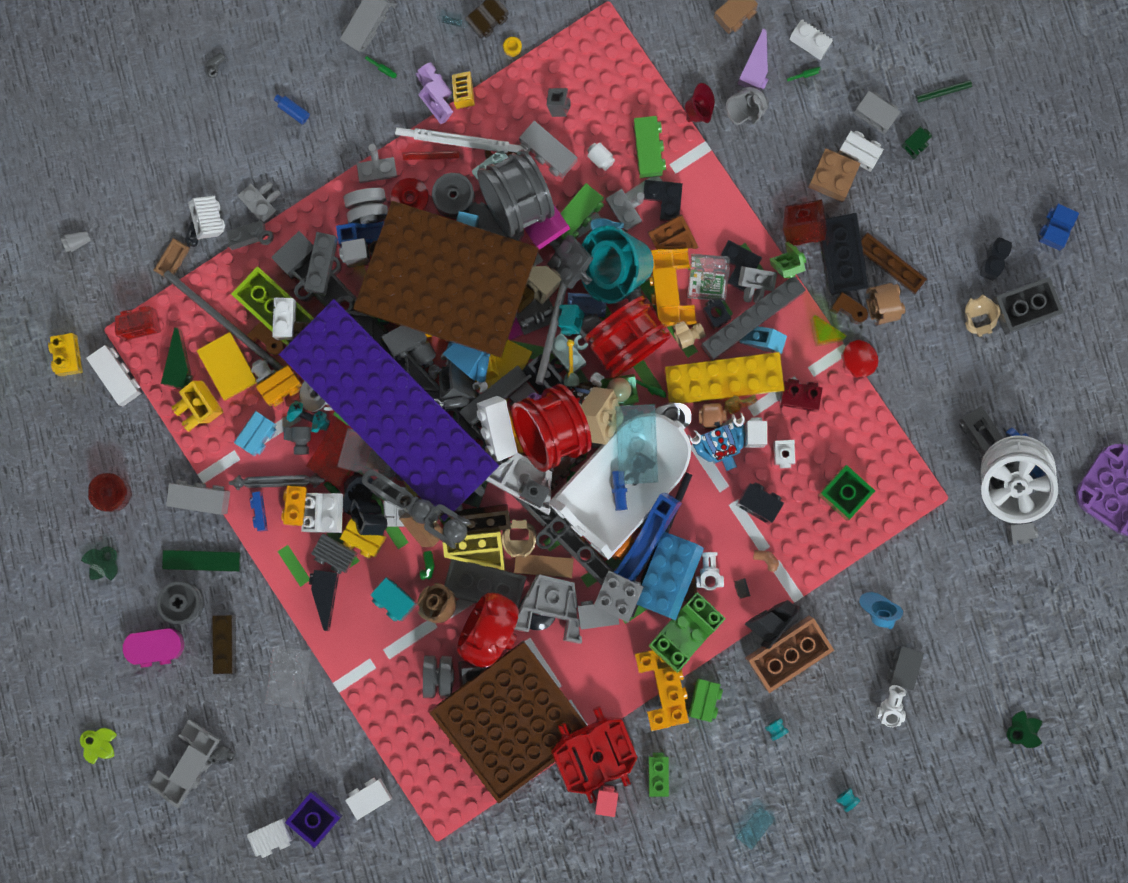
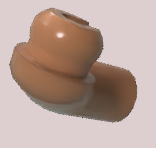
[753,550,779,572]

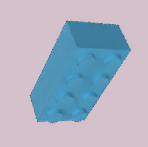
[636,532,704,620]

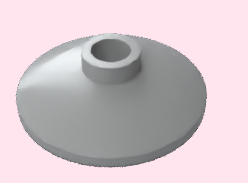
[300,380,326,412]

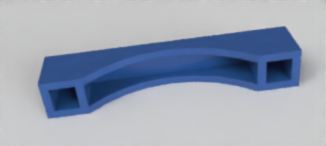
[614,493,682,582]

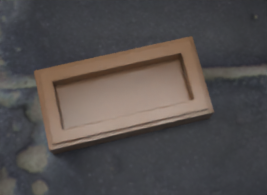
[153,238,190,277]

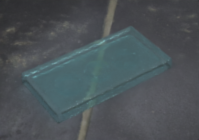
[615,404,658,485]

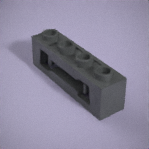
[959,406,1019,484]

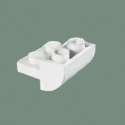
[301,493,343,533]

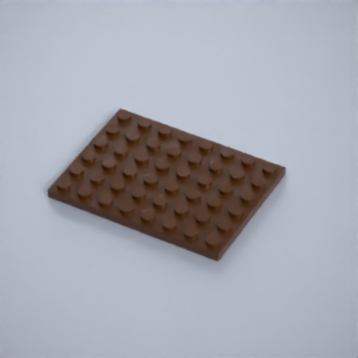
[353,201,539,358]

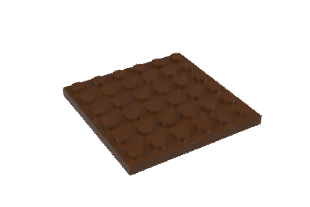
[429,640,587,804]

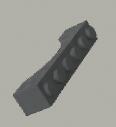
[701,276,806,361]

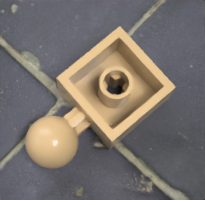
[581,378,631,445]

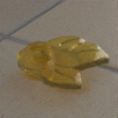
[724,394,758,414]

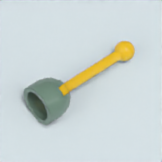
[564,339,579,386]

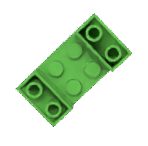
[649,592,726,673]

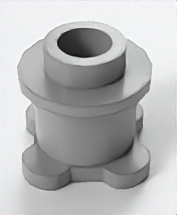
[251,359,276,384]

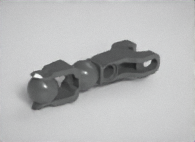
[362,470,471,549]

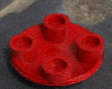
[841,340,878,378]

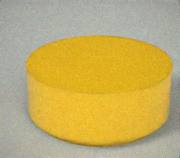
[503,37,522,57]

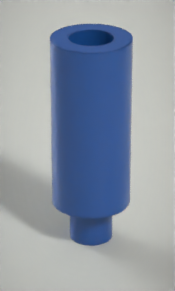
[274,95,310,125]

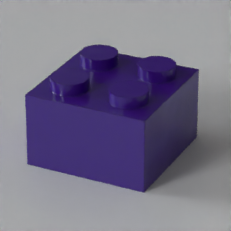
[285,790,343,848]

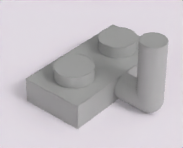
[356,144,397,183]
[606,189,644,231]

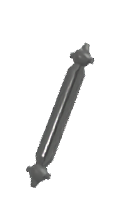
[229,473,325,490]

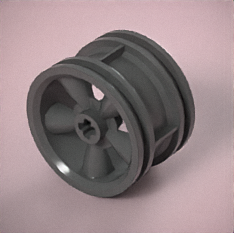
[477,149,555,237]

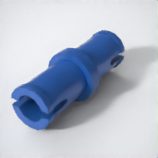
[612,471,628,511]

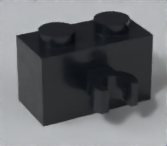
[522,354,565,394]

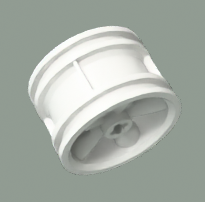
[981,436,1058,523]

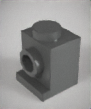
[546,88,571,117]

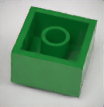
[818,465,875,521]

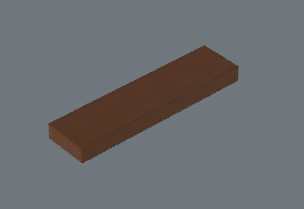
[862,232,927,295]

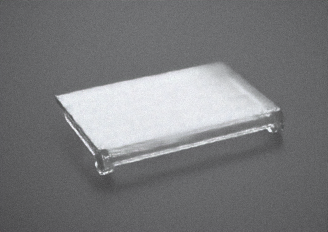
[337,428,396,482]

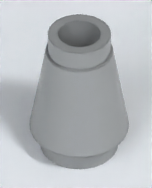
[60,231,91,253]

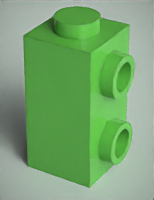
[648,752,669,797]

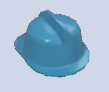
[859,592,903,629]

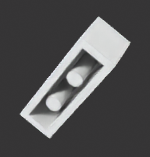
[86,345,141,407]
[477,396,518,462]

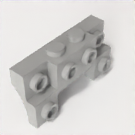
[148,719,221,808]

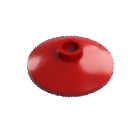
[391,178,429,210]

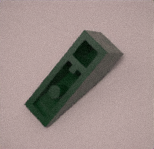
[161,327,193,389]

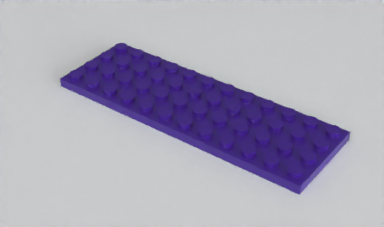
[279,299,500,521]

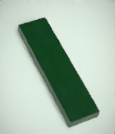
[162,550,241,572]

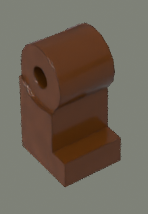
[830,292,868,324]
[247,322,284,356]

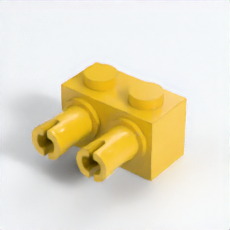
[48,333,83,376]
[171,381,223,432]

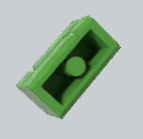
[688,678,723,722]

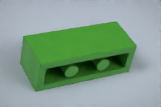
[633,116,666,178]
[559,183,604,241]

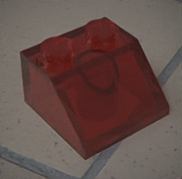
[783,199,826,246]
[115,306,161,341]

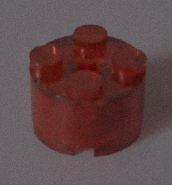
[88,473,132,513]

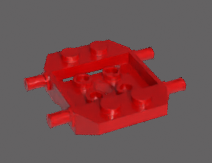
[551,706,638,804]

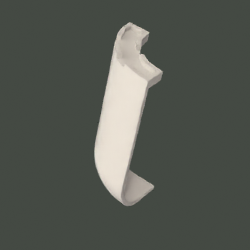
[549,413,691,560]

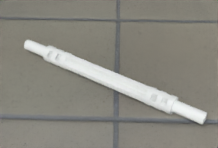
[395,127,526,153]

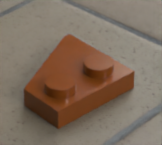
[648,214,699,250]

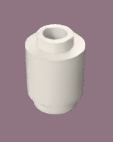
[587,143,615,171]

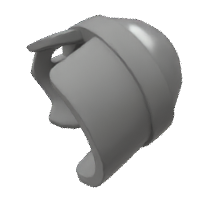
[726,87,769,125]

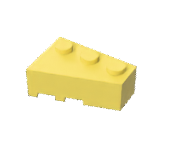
[443,530,505,571]

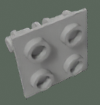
[594,570,644,622]

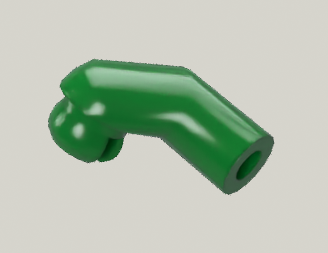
[419,551,435,580]

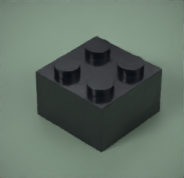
[736,482,784,525]

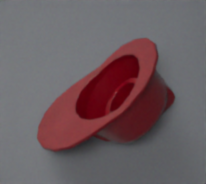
[685,83,715,123]

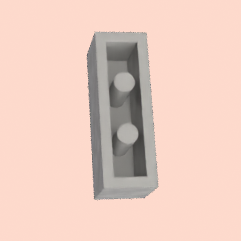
[519,121,577,179]
[166,480,230,515]

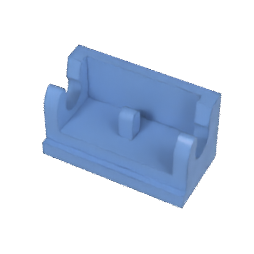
[568,293,606,317]

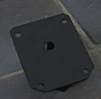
[745,600,801,649]

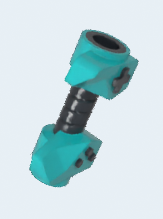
[286,401,331,433]

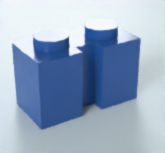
[1039,204,1079,251]

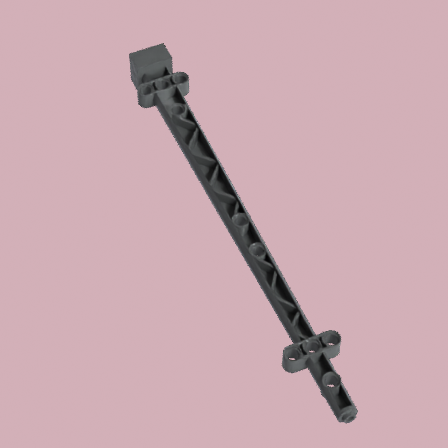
[271,231,615,585]

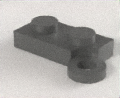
[227,220,274,250]

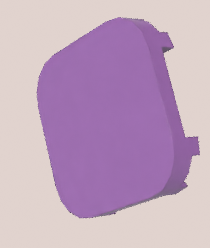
[1076,444,1128,536]

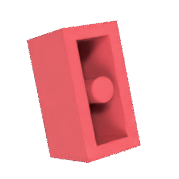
[595,785,618,817]

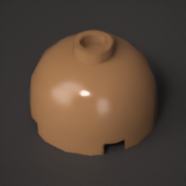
[417,583,457,623]

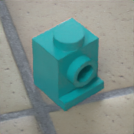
[558,305,585,336]

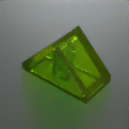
[810,315,847,347]

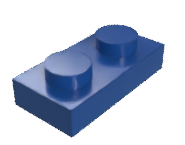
[250,491,268,532]

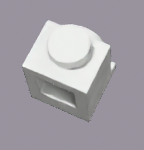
[773,440,795,469]

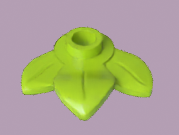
[80,728,117,764]

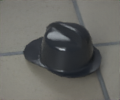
[343,472,374,515]

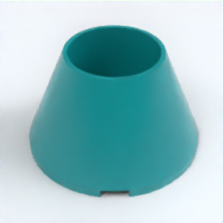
[582,226,654,304]

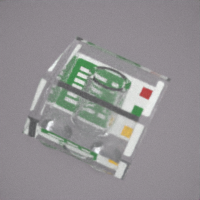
[687,254,730,301]

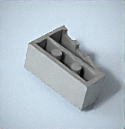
[340,0,397,52]

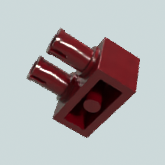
[779,379,823,412]

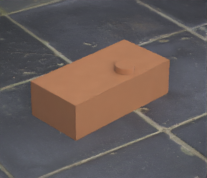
[745,616,834,693]

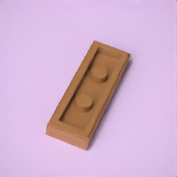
[514,555,574,578]

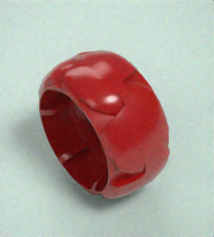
[457,593,519,668]

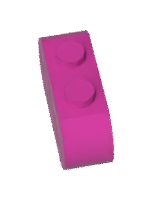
[123,628,184,668]

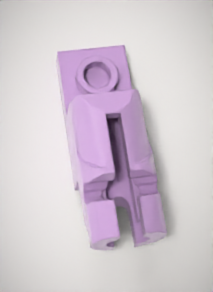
[415,63,453,124]

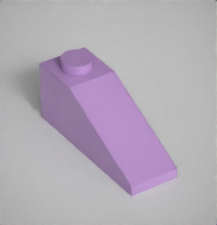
[738,29,769,90]

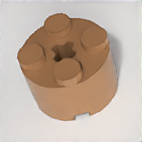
[866,283,905,325]

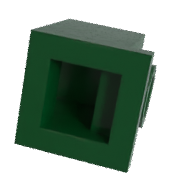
[901,126,932,159]

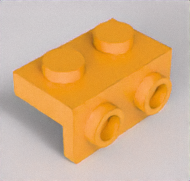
[281,486,307,526]

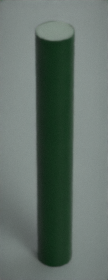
[916,80,972,103]

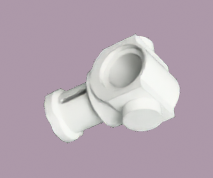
[696,552,724,591]
[876,685,906,727]

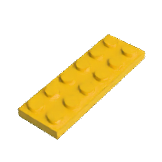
[665,352,785,404]

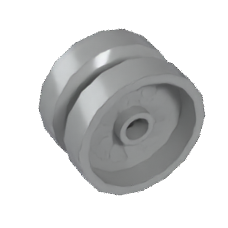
[343,188,388,224]

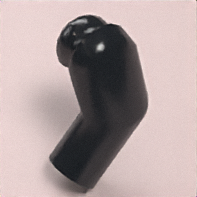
[185,221,198,247]

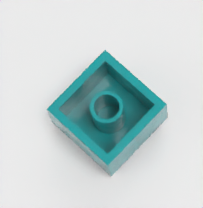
[371,577,417,621]

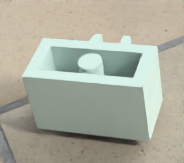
[551,333,588,374]

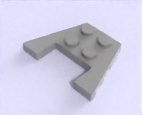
[514,575,582,644]

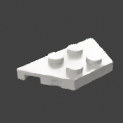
[486,453,552,515]

